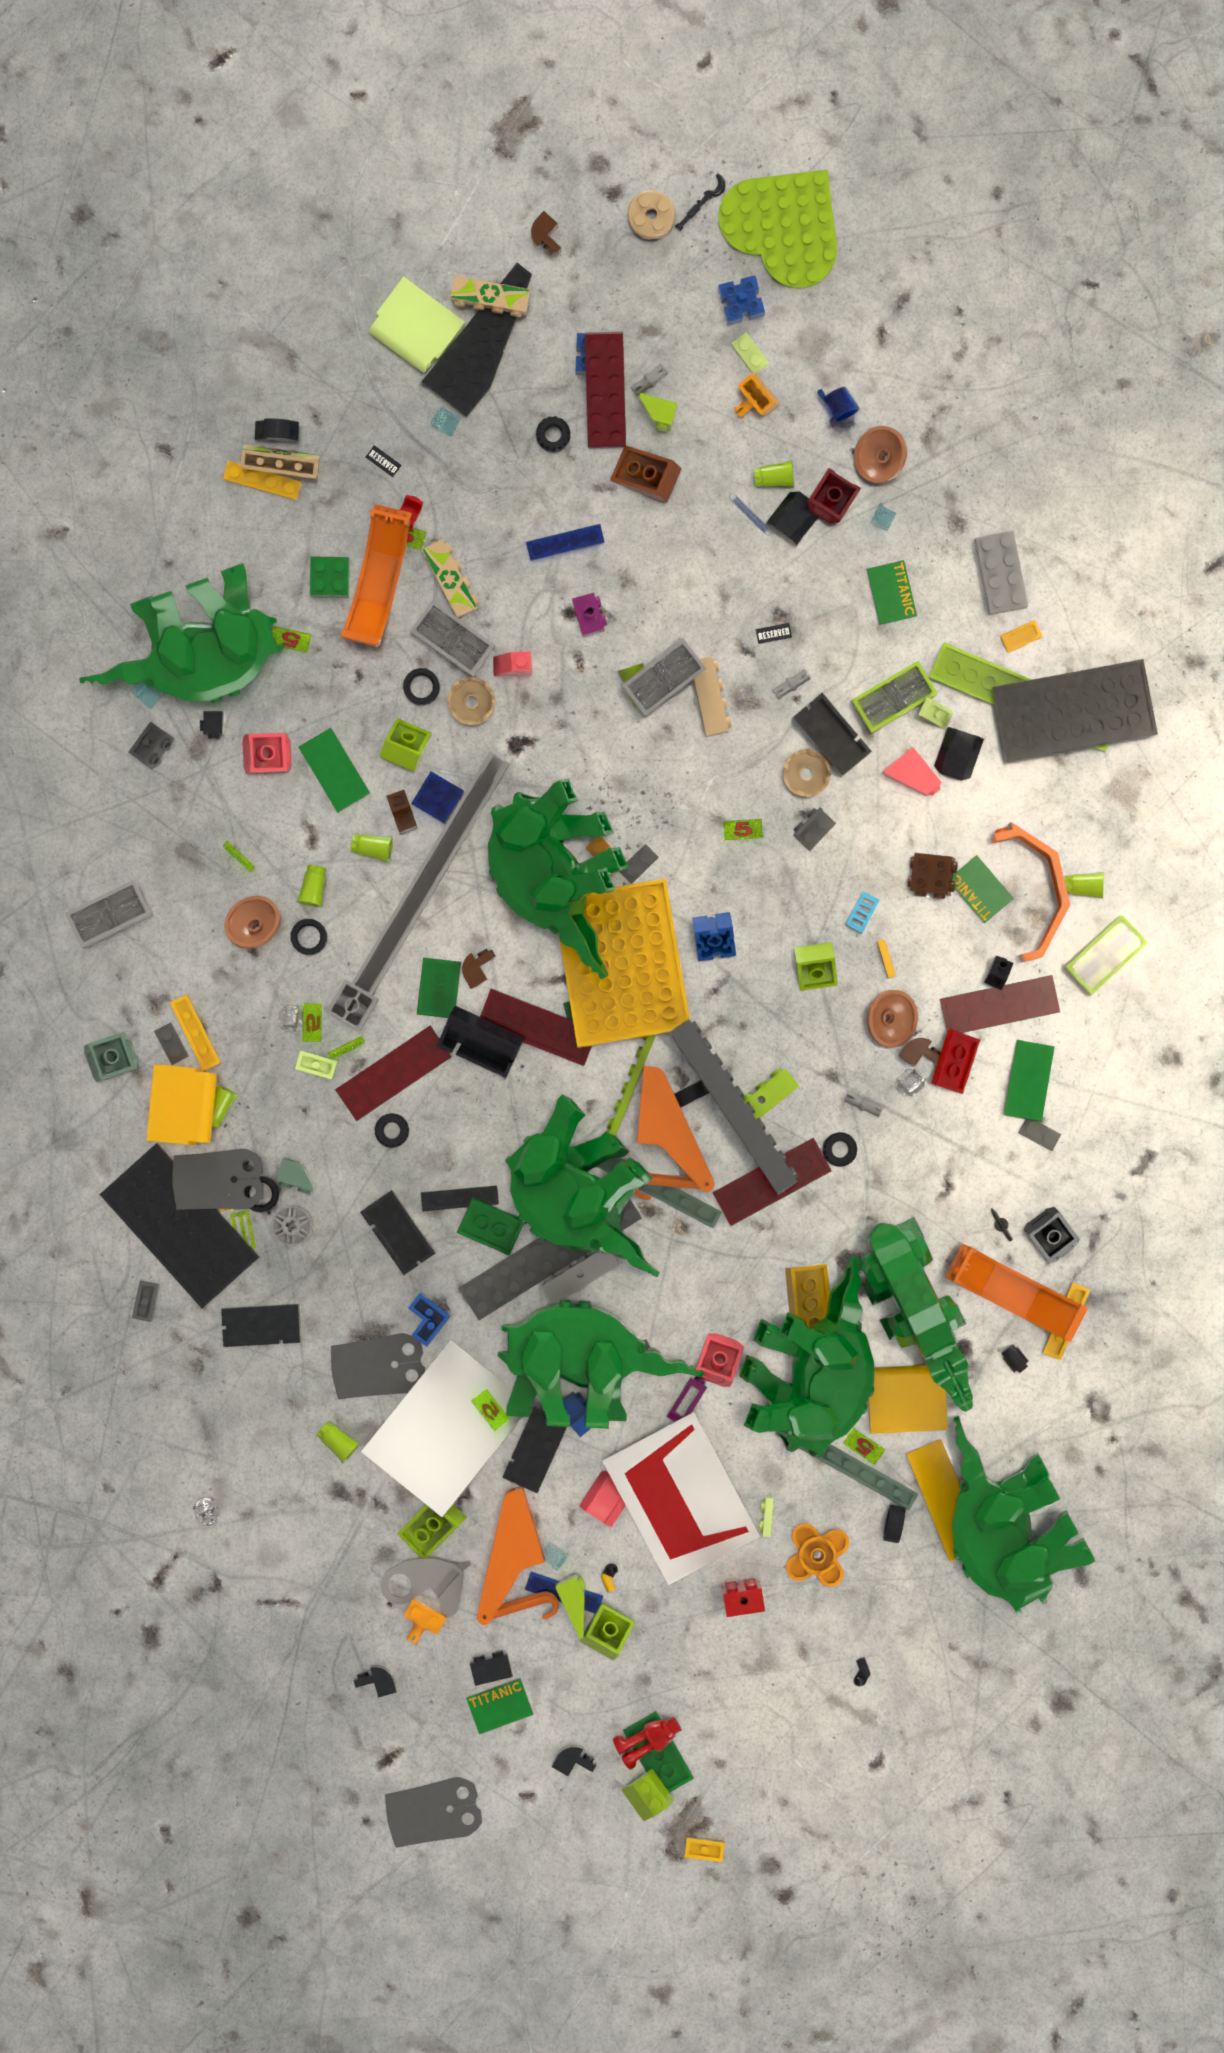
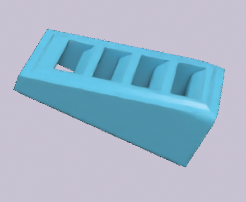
[845,891,880,934]

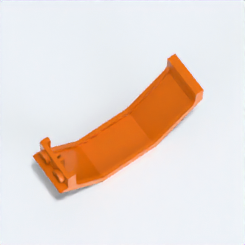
[340,504,412,647]
[991,822,1070,963]
[945,1243,1088,1342]

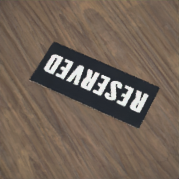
[365,445,402,477]
[756,623,792,644]

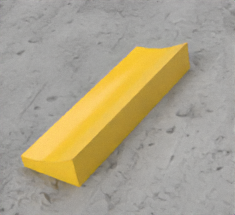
[785,1264,830,1327]
[906,1439,960,1561]

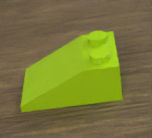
[397,1504,467,1558]
[555,1574,586,1640]

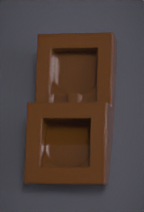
[386,790,418,834]

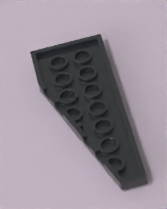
[422,263,532,418]

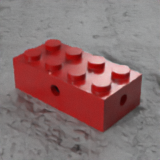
[722,1578,765,1617]

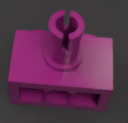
[572,592,607,637]

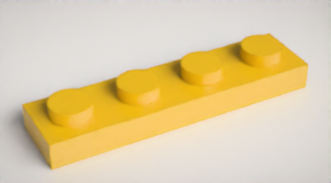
[223,461,302,501]
[170,994,221,1071]
[1042,1282,1090,1361]

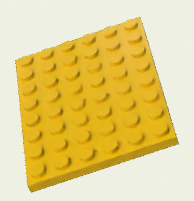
[559,878,690,1048]

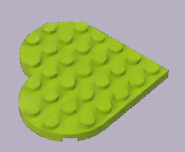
[718,169,837,289]

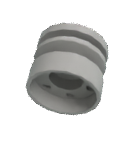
[271,1205,314,1246]

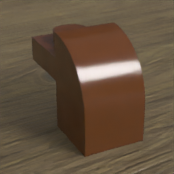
[531,211,562,257]
[462,948,496,989]
[898,1038,941,1067]

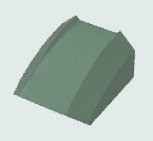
[84,1032,138,1082]

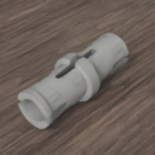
[631,364,668,397]
[772,669,811,699]
[844,1091,884,1117]

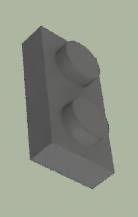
[620,844,659,884]
[154,1022,189,1065]
[1018,1119,1061,1151]
[132,1280,159,1322]

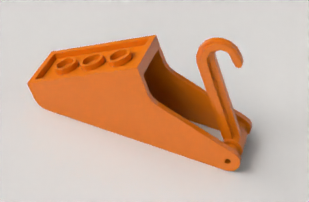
[634,1066,715,1200]
[477,1486,559,1625]

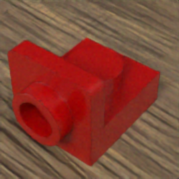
[400,495,423,529]

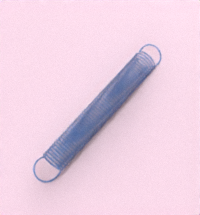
[729,494,772,536]

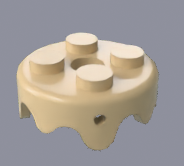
[627,190,675,240]
[447,677,496,726]
[783,749,831,798]

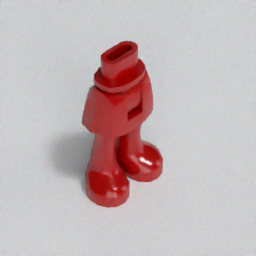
[613,1717,682,1770]

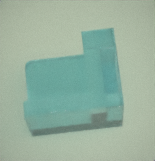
[431,406,461,436]
[871,503,897,531]
[132,680,164,709]
[543,1541,569,1571]

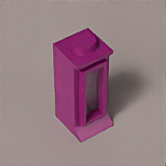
[666,1376,707,1422]

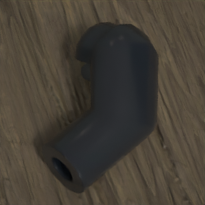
[853,1657,871,1687]

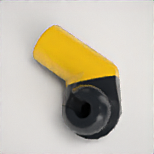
[601,1564,618,1593]

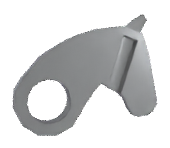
[381,1558,471,1616]

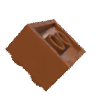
[610,446,682,503]

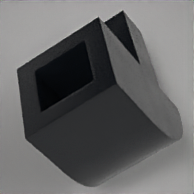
[255,418,299,442]
[353,1665,398,1698]
[551,1744,596,1776]

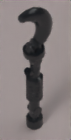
[675,173,726,231]

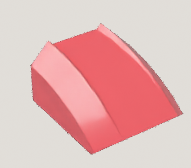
[242,733,291,774]
[696,1333,744,1387]
[579,1471,625,1527]

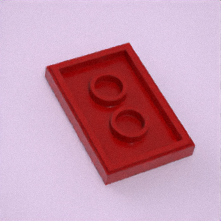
[931,1029,980,1094]

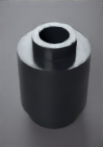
[1001,1344,1029,1374]

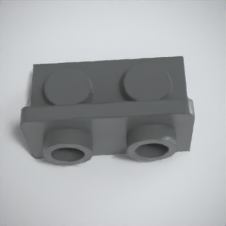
[128,721,174,769]
[793,807,836,851]

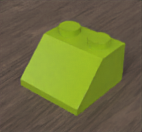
[639,393,677,432]
[379,718,432,771]
[794,942,838,991]
[580,1604,635,1660]
[621,1769,674,1821]

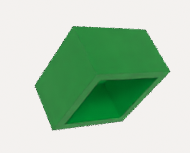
[310,556,350,598]

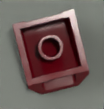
[807,468,861,524]

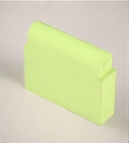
[368,276,466,373]

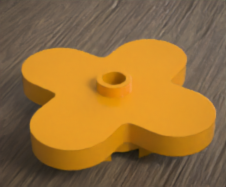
[786,1523,849,1587]

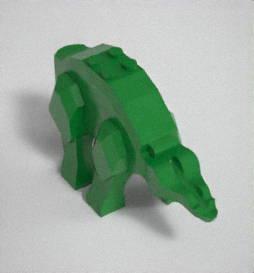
[79,563,284,703]
[488,778,629,979]
[505,1094,660,1277]
[859,1217,973,1412]
[739,1255,874,1458]
[498,1300,704,1429]
[952,1416,1095,1615]

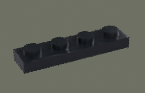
[421,1185,499,1212]

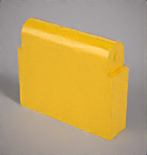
[146,1064,217,1145]
[868,1365,948,1434]

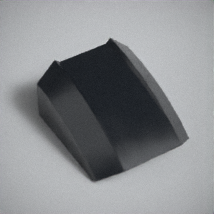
[766,491,819,547]
[934,727,984,781]
[1024,1207,1080,1264]

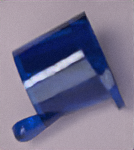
[817,387,860,424]

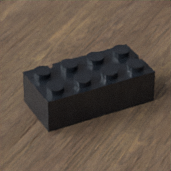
[792,693,872,778]
[436,1006,525,1078]
[360,1190,436,1275]
[221,1303,302,1347]
[502,1406,567,1493]

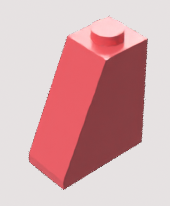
[493,651,532,676]
[882,747,942,796]

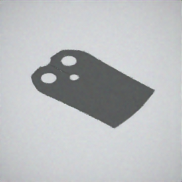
[172,1149,264,1210]
[331,1333,425,1400]
[385,1777,482,1848]

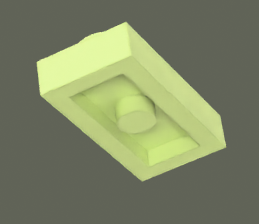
[731,332,769,374]
[919,698,953,729]
[295,1051,338,1079]
[759,1496,773,1537]

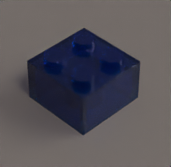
[411,771,464,825]

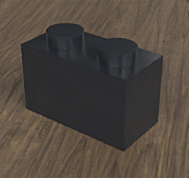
[470,1650,513,1686]

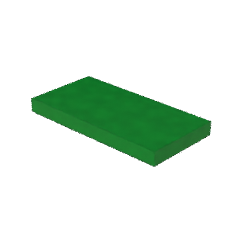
[298,727,370,813]
[1004,1040,1055,1122]
[623,1711,694,1793]

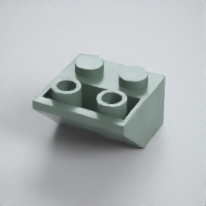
[276,1158,316,1194]

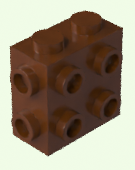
[908,853,958,899]

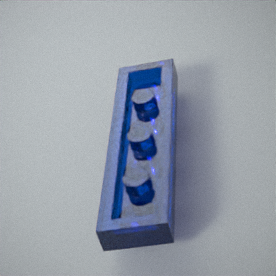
[526,524,605,561]
[525,1571,604,1613]

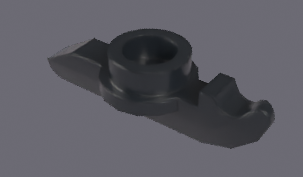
[991,1208,1013,1242]

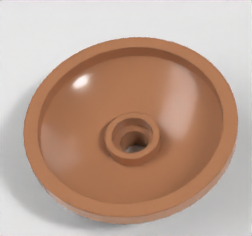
[854,426,907,483]
[224,896,280,949]
[867,990,918,1047]

